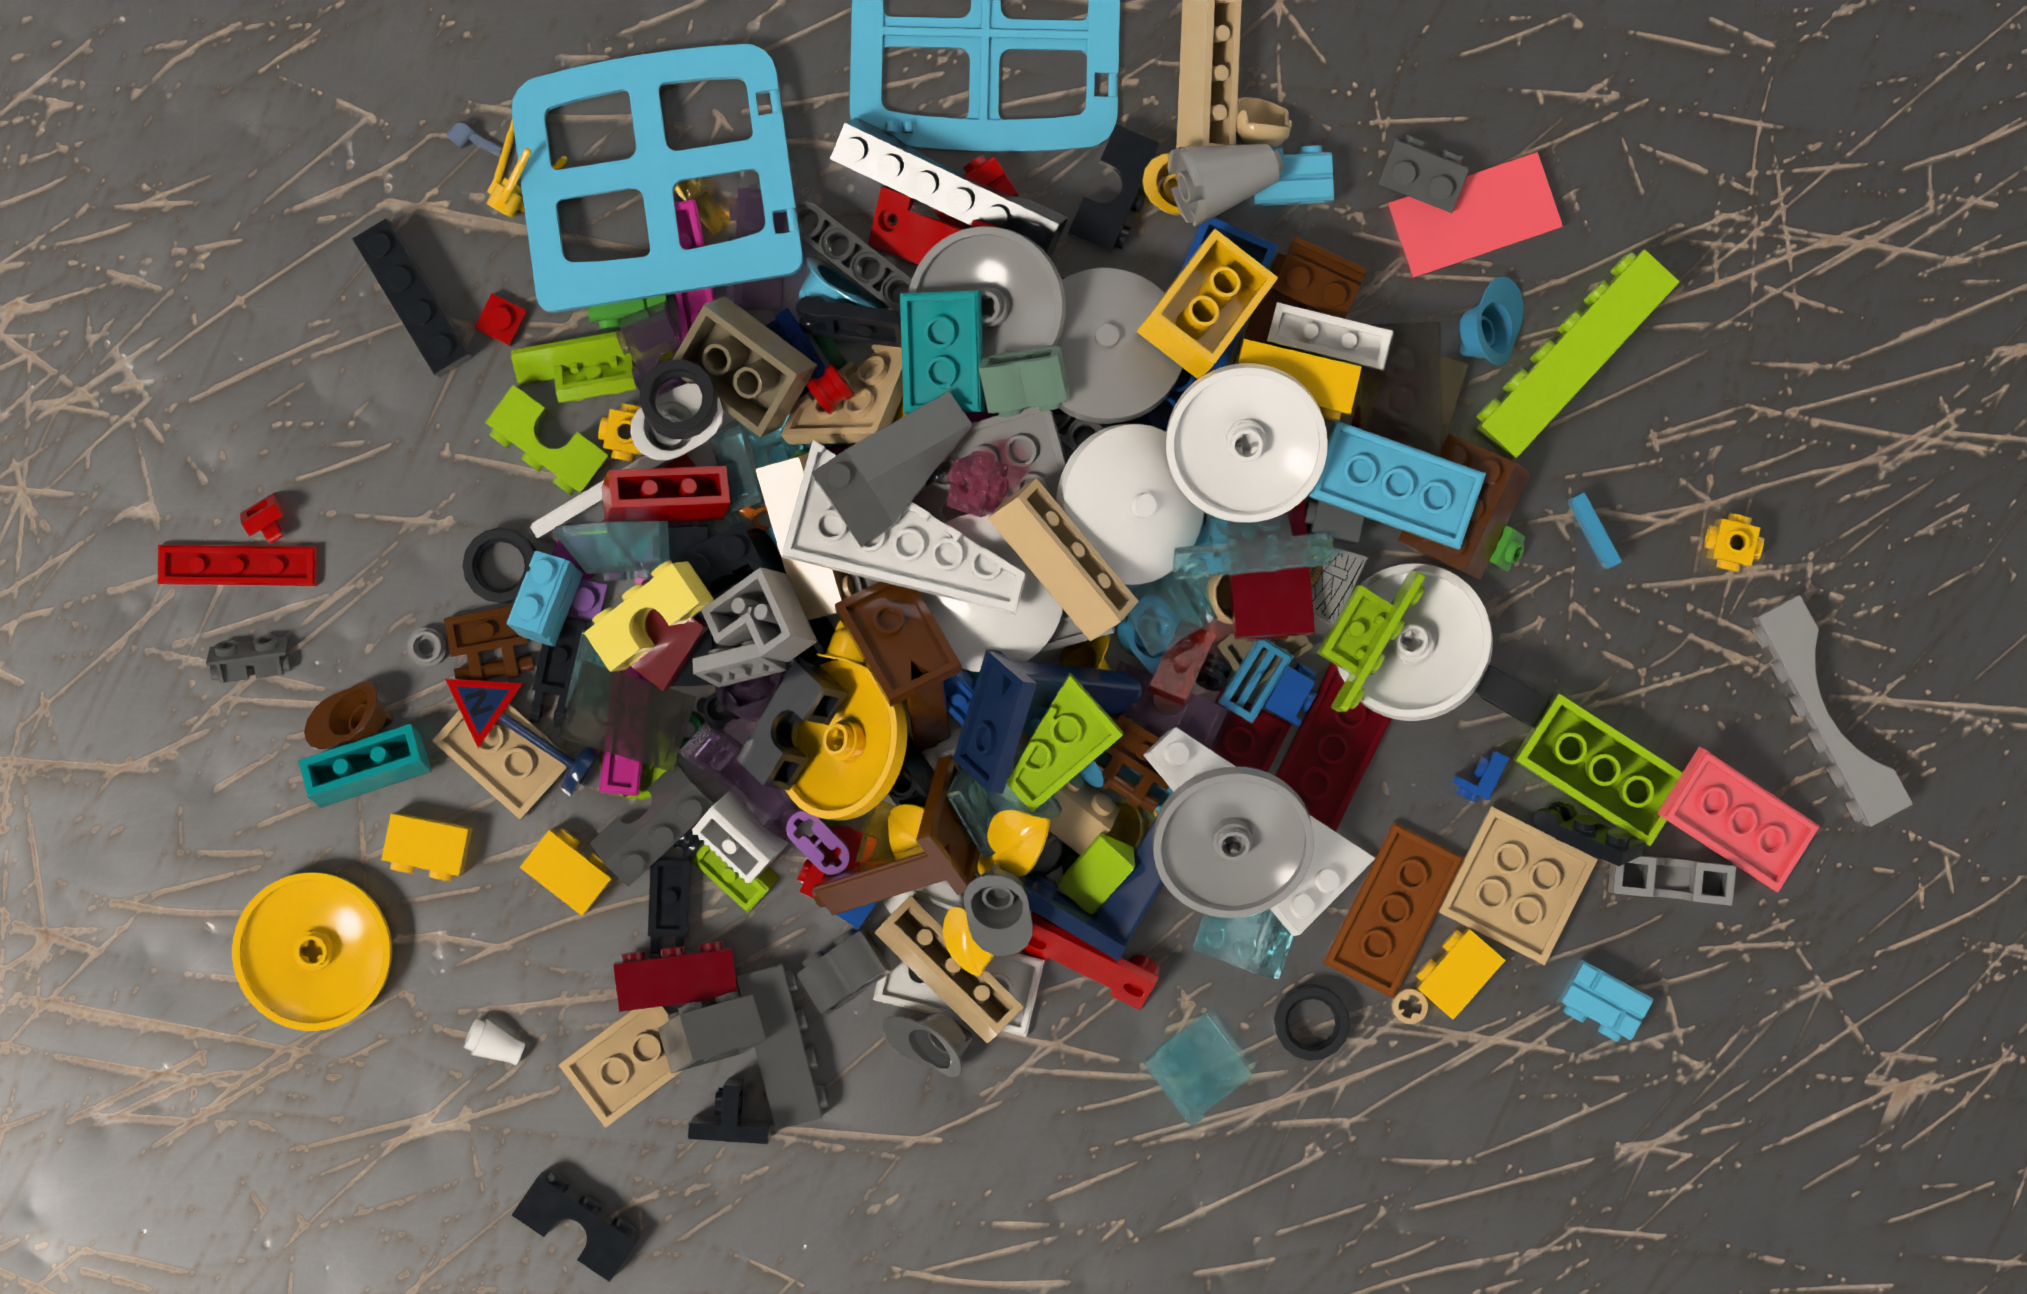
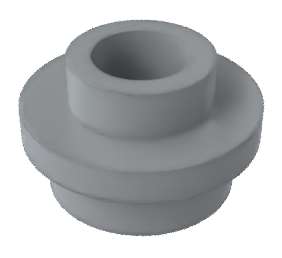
[407,627,447,667]

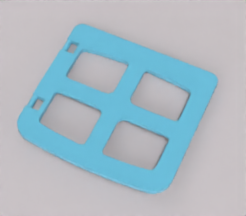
[850,0,1120,152]
[512,44,803,313]

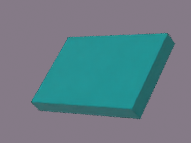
[900,291,985,414]

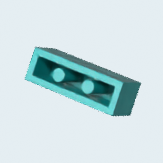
[298,724,432,808]

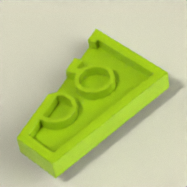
[1006,673,1123,812]

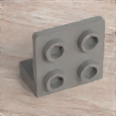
[693,638,786,687]

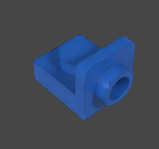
[1451,751,1509,803]

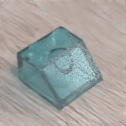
[710,414,806,512]
[555,521,670,581]

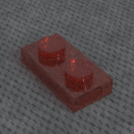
[1148,619,1216,707]

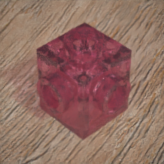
[946,451,1009,518]

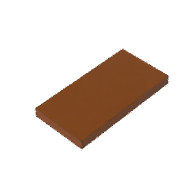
[1322,822,1464,999]

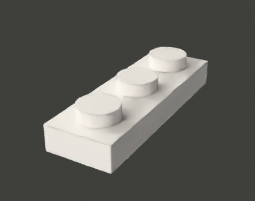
[1267,302,1394,371]

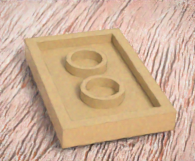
[432,703,570,820]
[559,1006,682,1128]

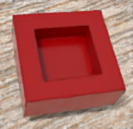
[474,293,528,347]

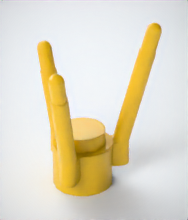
[486,119,568,218]

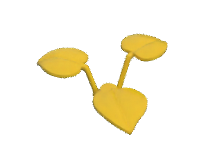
[888,804,1051,976]

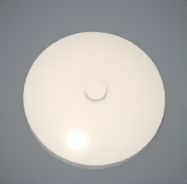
[1166,363,1328,523]
[1056,424,1204,585]
[919,511,1064,672]
[1337,563,1493,721]

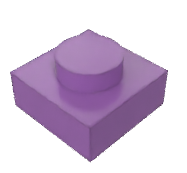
[567,579,609,622]

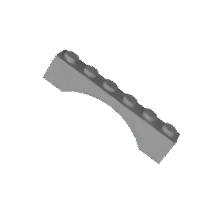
[1752,595,1913,827]

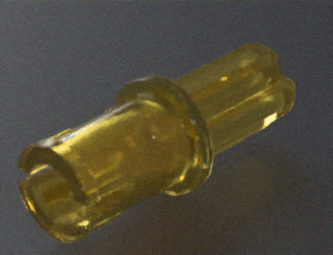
[674,179,730,234]

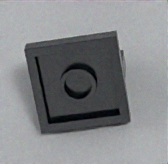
[688,1078,773,1144]

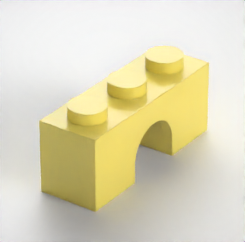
[584,560,714,672]

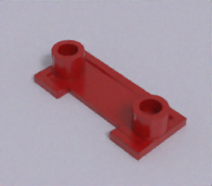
[867,185,1000,264]
[1020,911,1160,1010]

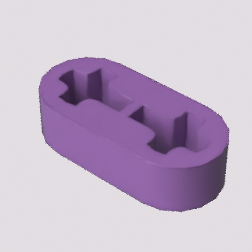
[786,809,850,875]

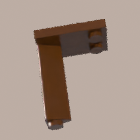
[834,581,962,753]
[813,754,992,915]

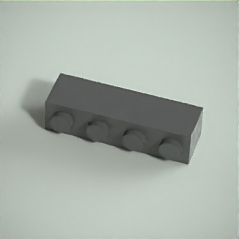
[736,962,829,1130]

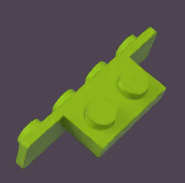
[511,324,673,403]
[1317,571,1426,712]

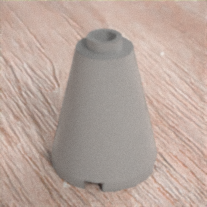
[1168,144,1283,226]

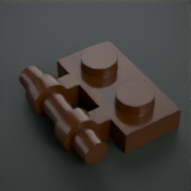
[444,606,535,681]
[1094,714,1169,814]

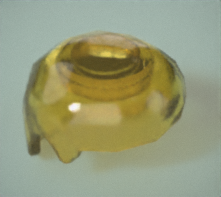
[1106,798,1155,853]

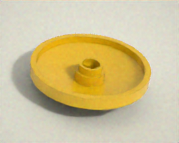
[785,660,907,820]
[232,872,392,1031]

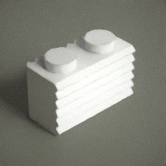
[692,790,788,883]

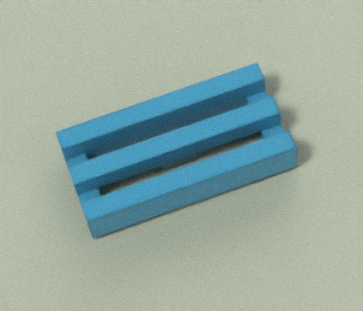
[1567,492,1622,569]
[1217,638,1294,723]

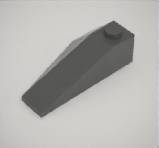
[812,392,972,548]

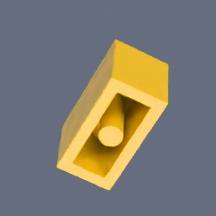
[381,812,473,881]
[520,828,614,916]
[1415,927,1506,1020]

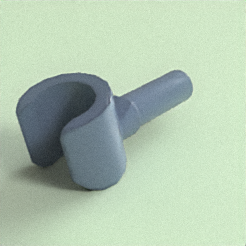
[446,122,503,156]

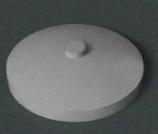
[908,226,1066,358]
[1057,268,1183,424]
[1152,766,1314,918]

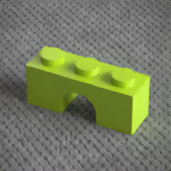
[485,385,611,495]

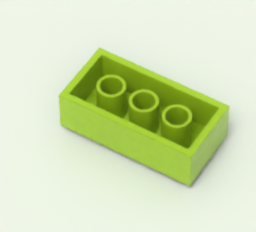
[1512,693,1682,846]

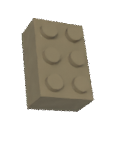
[673,296,817,438]

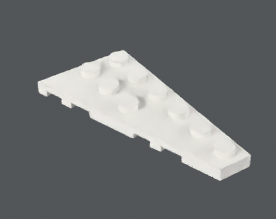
[781,440,1026,615]
[1143,727,1375,936]

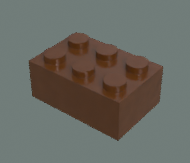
[1398,434,1531,580]

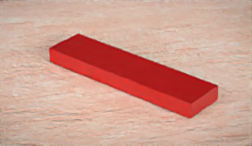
[157,545,317,586]

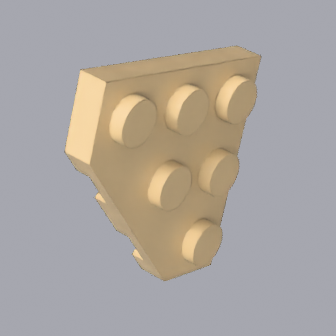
[781,344,903,444]

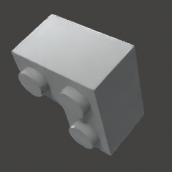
[701,567,817,662]

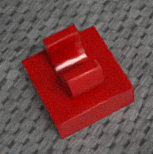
[240,493,284,544]

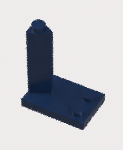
[953,650,1142,794]
[1023,815,1164,961]

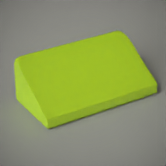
[1057,833,1135,915]
[691,844,779,913]

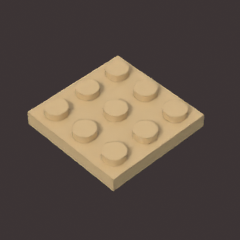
[1437,806,1598,965]

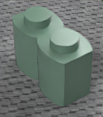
[979,346,1070,417]

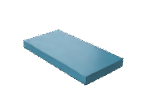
[1307,420,1486,550]

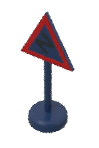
[445,679,601,797]

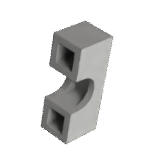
[1608,855,1736,906]

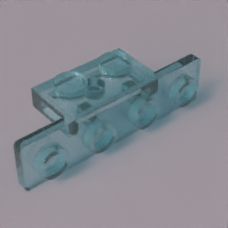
[1173,512,1333,580]

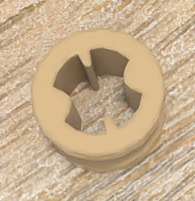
[1391,988,1428,1024]

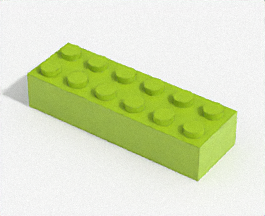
[1475,249,1680,460]

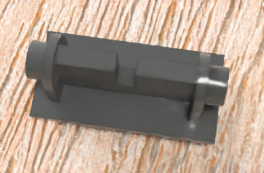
[206,635,291,683]

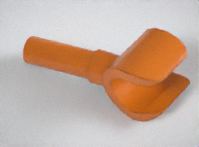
[727,500,770,530]

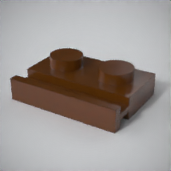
[1271,236,1368,319]

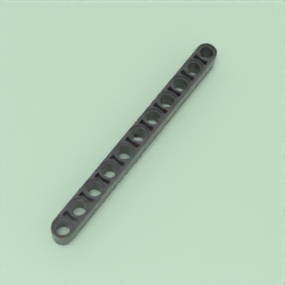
[796,202,1104,451]

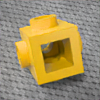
[598,403,644,462]
[1704,513,1764,573]

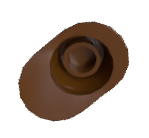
[304,681,393,749]

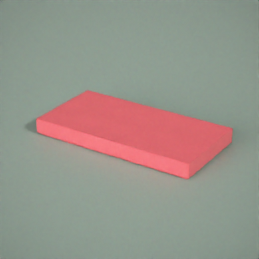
[1387,152,1563,279]
[1657,747,1820,893]

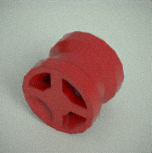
[806,364,856,415]

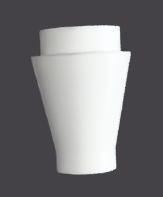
[463,1019,525,1065]

